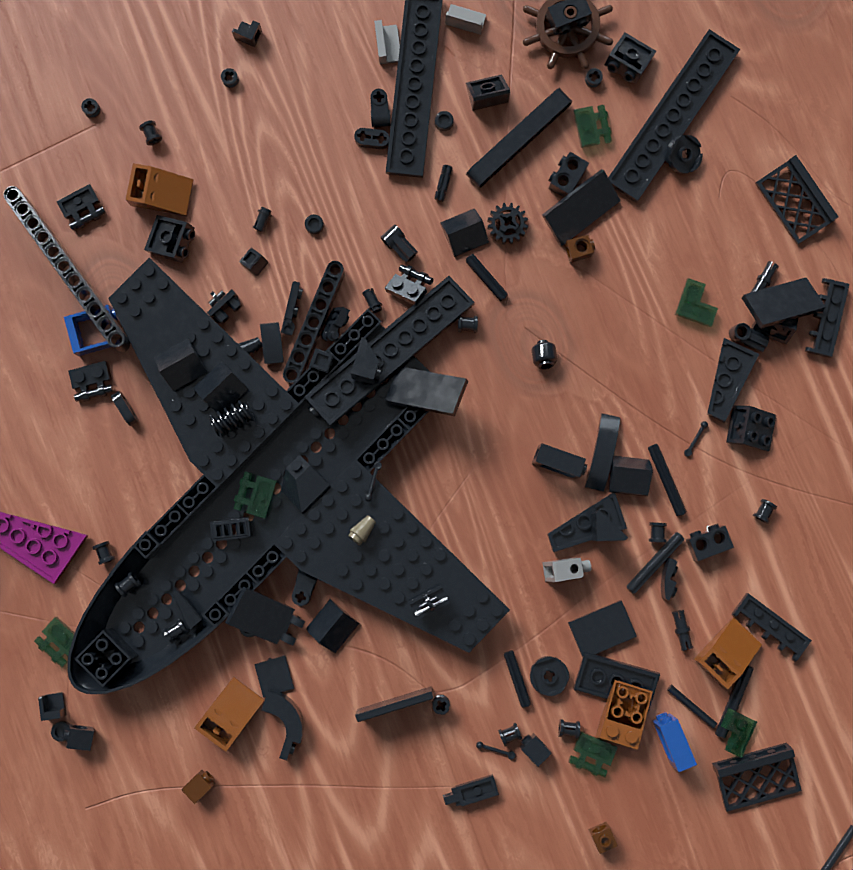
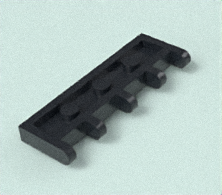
[805,278,850,358]
[732,593,812,662]

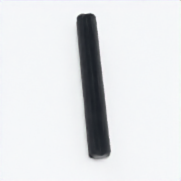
[648,444,687,516]
[626,532,684,594]
[715,665,754,739]

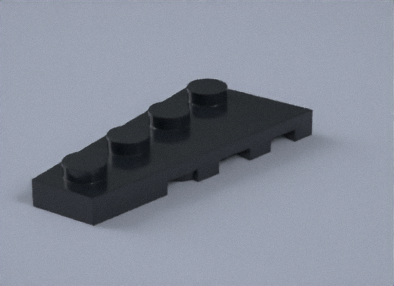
[707,338,759,423]
[547,493,627,552]

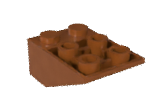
[126,163,194,216]
[694,617,762,689]
[194,677,264,752]
[596,680,653,750]

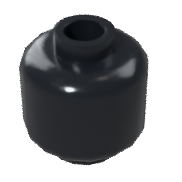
[531,340,558,370]

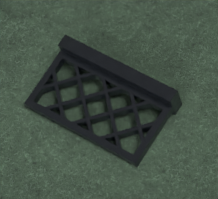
[755,155,839,245]
[712,742,802,812]

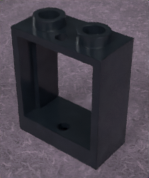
[532,443,588,479]

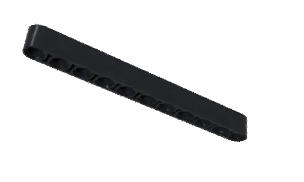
[3,186,131,352]

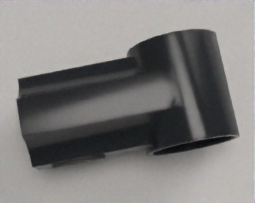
[380,224,418,263]
[729,323,770,353]

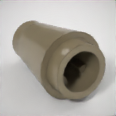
[348,515,376,545]

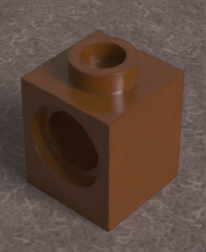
[564,235,595,263]
[181,770,215,804]
[588,822,618,854]

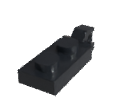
[281,281,303,336]
[443,774,499,807]

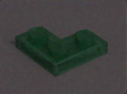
[674,278,718,327]
[721,708,757,758]

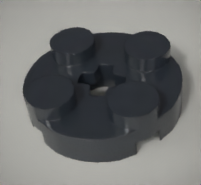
[665,135,703,174]
[529,656,569,696]

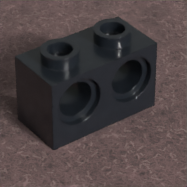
[548,152,589,197]
[685,523,734,561]

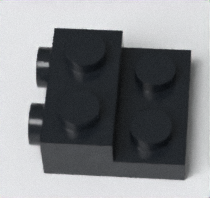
[604,32,656,84]
[144,215,195,263]

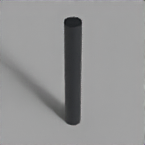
[667,684,717,729]
[821,825,853,870]

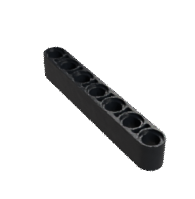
[466,88,573,188]
[283,261,345,385]

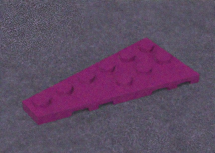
[0,512,88,584]

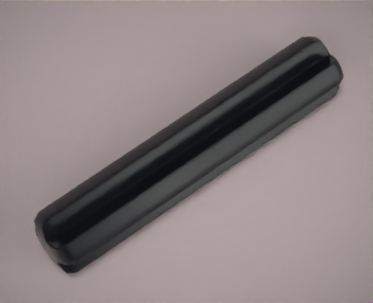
[466,254,508,301]
[504,650,531,708]

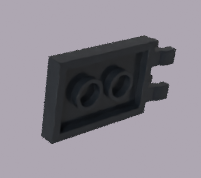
[225,586,306,646]

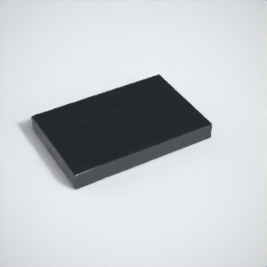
[568,600,637,657]

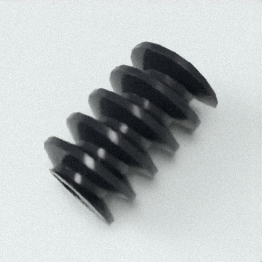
[209,400,255,437]

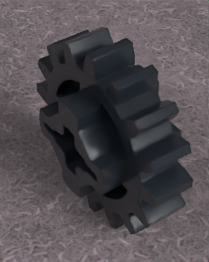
[487,203,528,245]

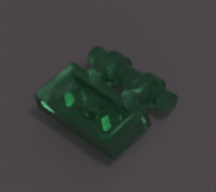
[573,105,612,148]
[233,471,277,518]
[34,617,75,668]
[568,731,618,778]

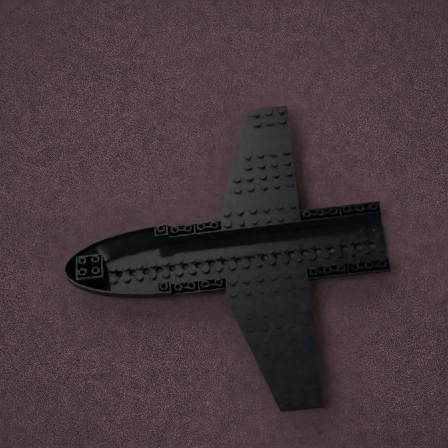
[67,258,510,694]

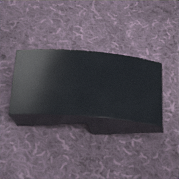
[260,322,284,364]
[661,558,678,600]

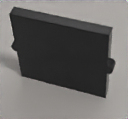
[254,655,294,697]

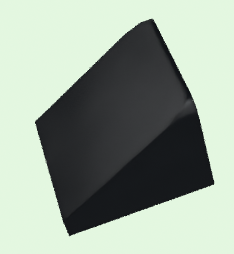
[239,247,268,276]

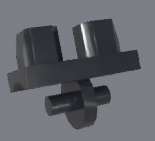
[207,289,243,324]
[409,585,450,619]

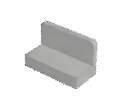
[445,4,486,35]
[374,20,400,64]

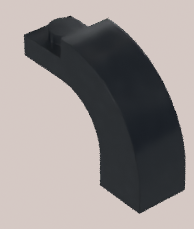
[261,689,304,761]

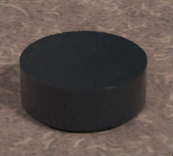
[435,111,454,131]
[305,214,324,234]
[51,721,70,742]

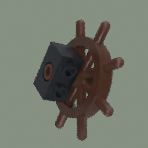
[523,0,613,69]

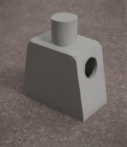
[542,558,591,582]

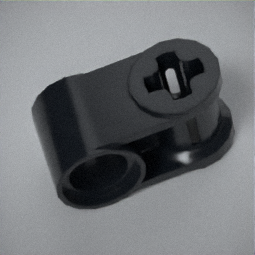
[370,88,391,128]
[292,569,317,606]

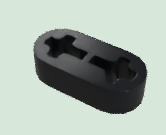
[354,128,389,149]
[111,391,139,426]

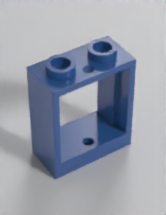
[64,304,122,356]
[652,712,697,772]

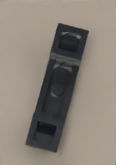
[585,413,620,492]

